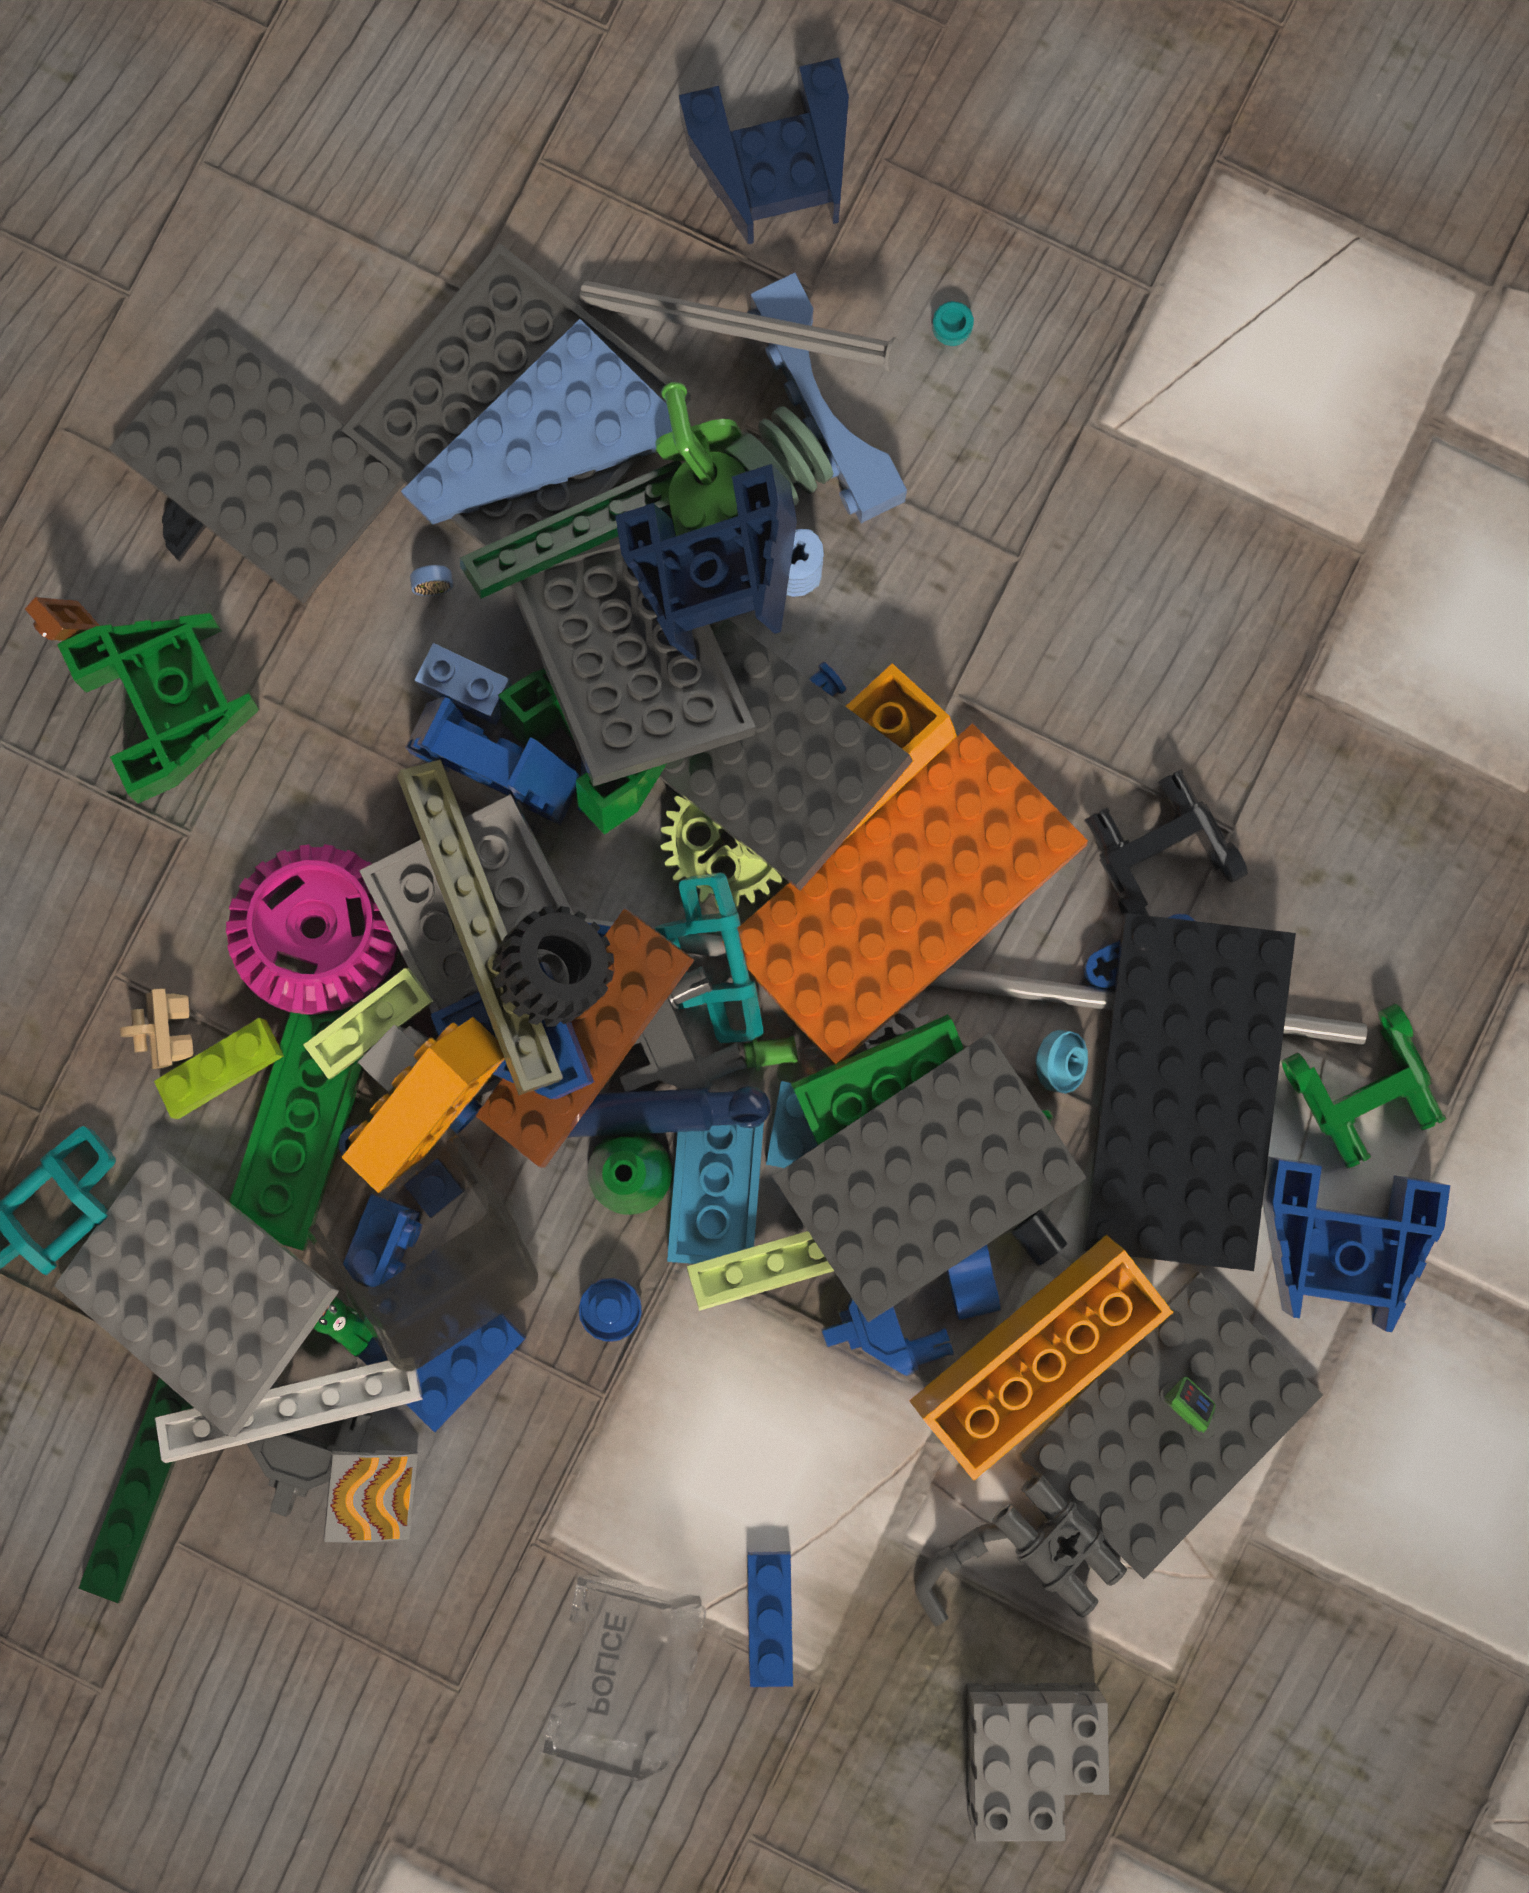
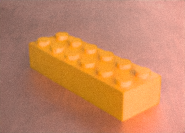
[909,1235,1173,1480]

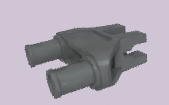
[619,966,747,1092]

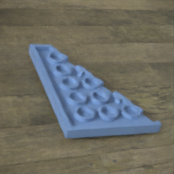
[401,319,672,525]

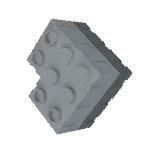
[966,1683,1109,1842]

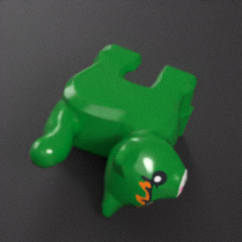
[313,1296,377,1357]

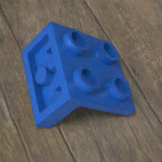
[339,1194,423,1297]

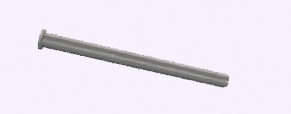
[579,281,899,372]

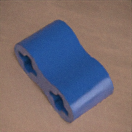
[947,1245,1001,1320]

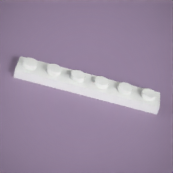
[155,1355,423,1463]

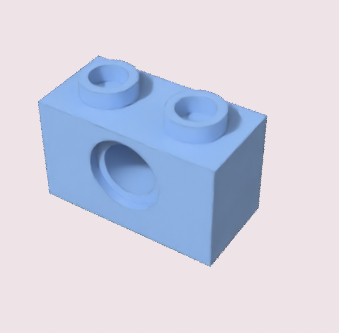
[415,643,512,725]

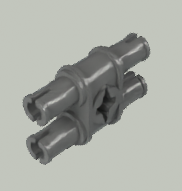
[992,1473,1127,1617]

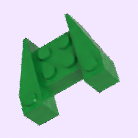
[57,613,259,804]

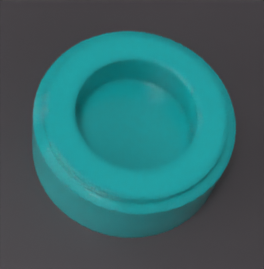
[932,301,974,346]

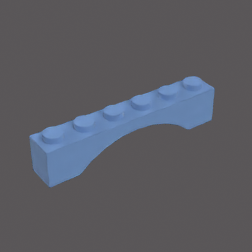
[747,273,907,523]

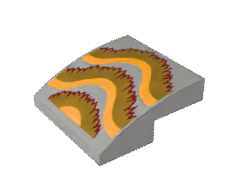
[323,1450,418,1543]

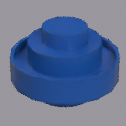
[579,1278,642,1342]

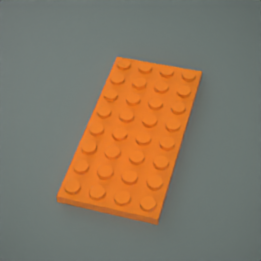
[722,723,1088,1065]

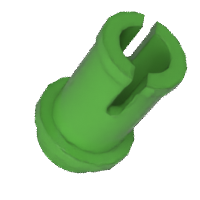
[743,1036,798,1071]

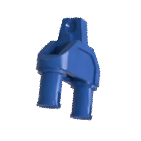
[821,1297,954,1376]

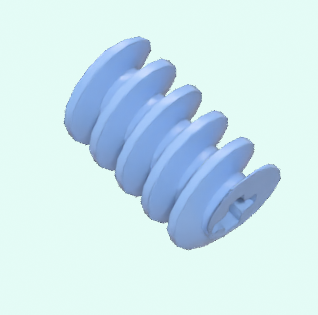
[786,529,824,597]

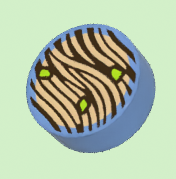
[410,565,453,596]

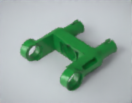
[1281,1003,1447,1169]

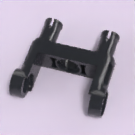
[1084,769,1248,916]

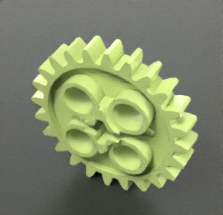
[660,796,783,909]

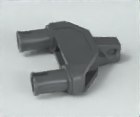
[247,1382,372,1517]

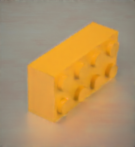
[842,663,957,843]
[341,1017,505,1193]

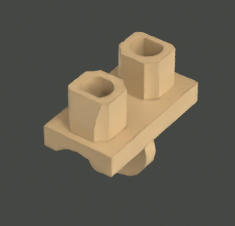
[120,989,193,1069]

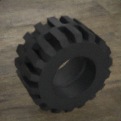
[492,906,614,1027]

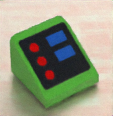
[1164,1376,1216,1433]

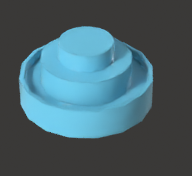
[1035,1030,1088,1094]

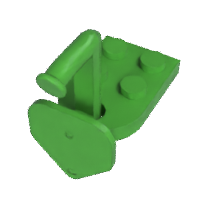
[655,382,746,536]

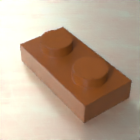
[25,597,100,641]

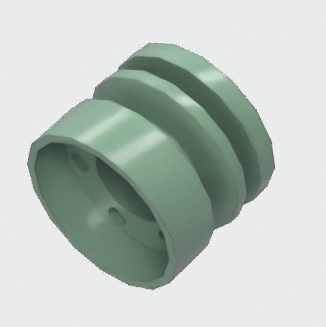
[724,406,834,507]

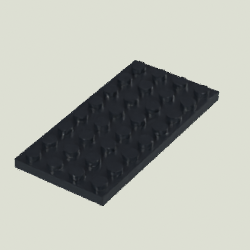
[1082,913,1296,1271]

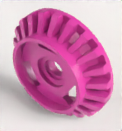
[226,844,399,1015]

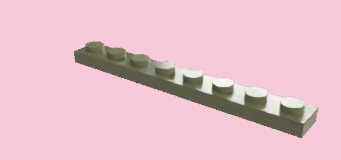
[397,759,563,1095]

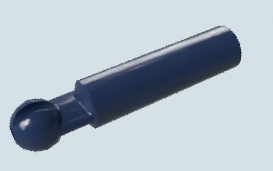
[567,1086,770,1138]

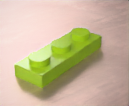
[154,1018,284,1119]

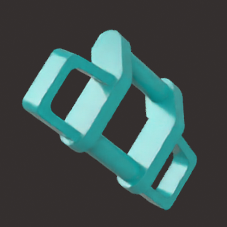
[654,873,763,1043]
[0,1126,116,1275]

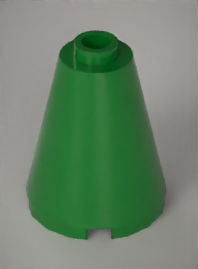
[588,1134,672,1215]

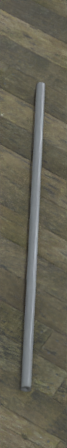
[585,918,1367,1045]

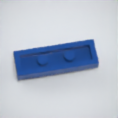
[748,1551,793,1687]

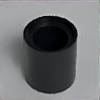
[1011,1209,1068,1266]

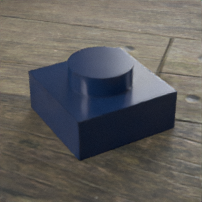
[404,1158,465,1218]

